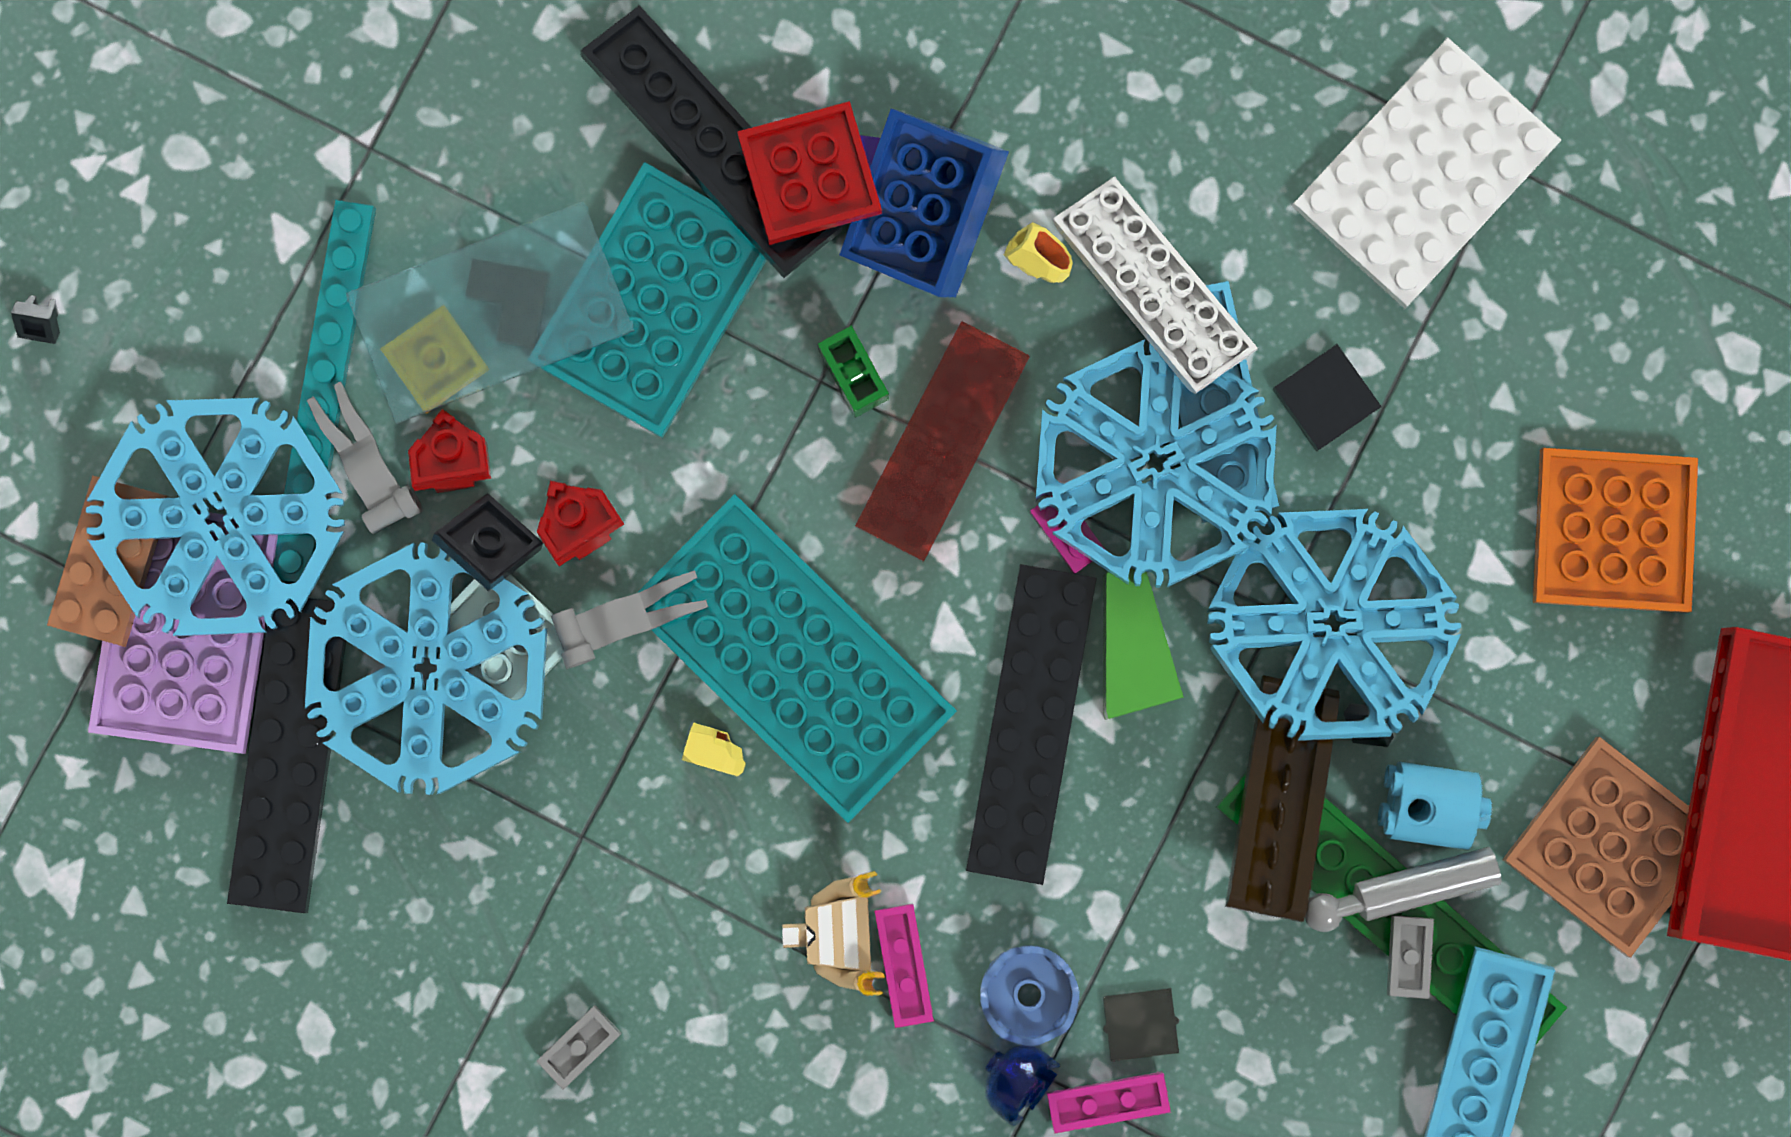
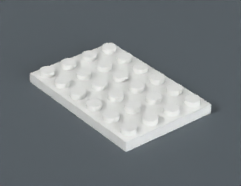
[1292,38,1561,309]

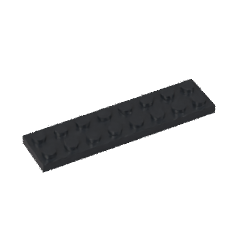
[581,5,843,278]
[966,564,1097,885]
[227,598,346,914]

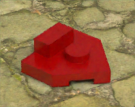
[408,409,491,493]
[537,481,624,567]

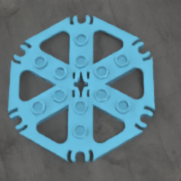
[1036,339,1277,588]
[86,398,345,636]
[1207,509,1461,740]
[305,543,547,795]

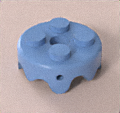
[980,945,1079,1046]

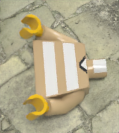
[782,871,885,996]

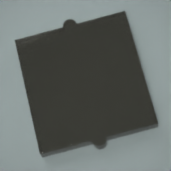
[1103,988,1179,1061]

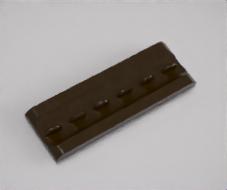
[1225,675,1340,922]

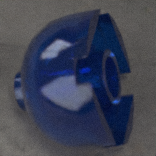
[985,1045,1060,1126]

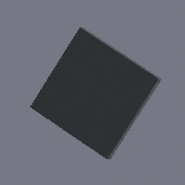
[1273,344,1382,451]
[432,493,544,591]

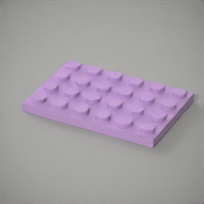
[88,511,278,754]

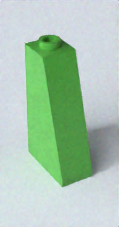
[1103,568,1184,720]

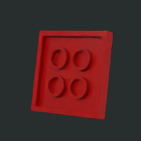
[737,101,882,245]

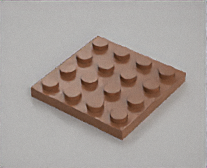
[1502,737,1689,958]

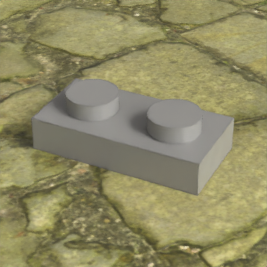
[1387,915,1434,999]
[536,1005,622,1090]

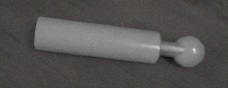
[1305,847,1501,932]

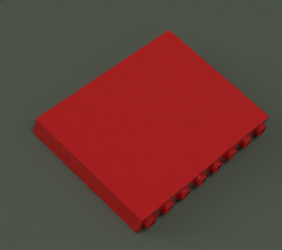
[1667,627,1791,961]

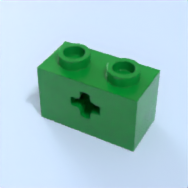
[817,325,889,418]

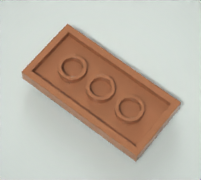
[47,475,171,647]

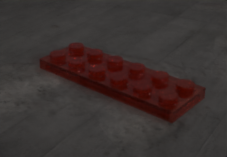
[855,321,1030,562]

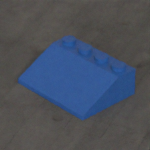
[839,109,1009,297]

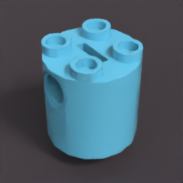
[1378,762,1492,850]

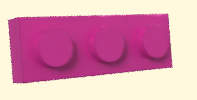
[875,903,934,1028]
[1046,1072,1171,1134]

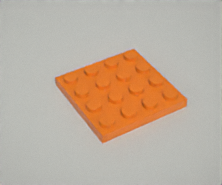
[1533,448,1698,613]

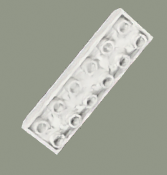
[1053,176,1258,394]

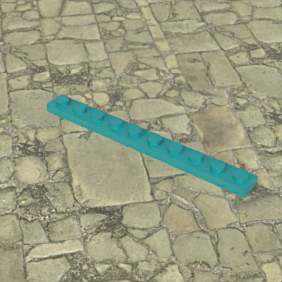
[273,200,376,583]

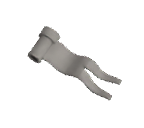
[307,381,423,534]
[551,571,708,669]

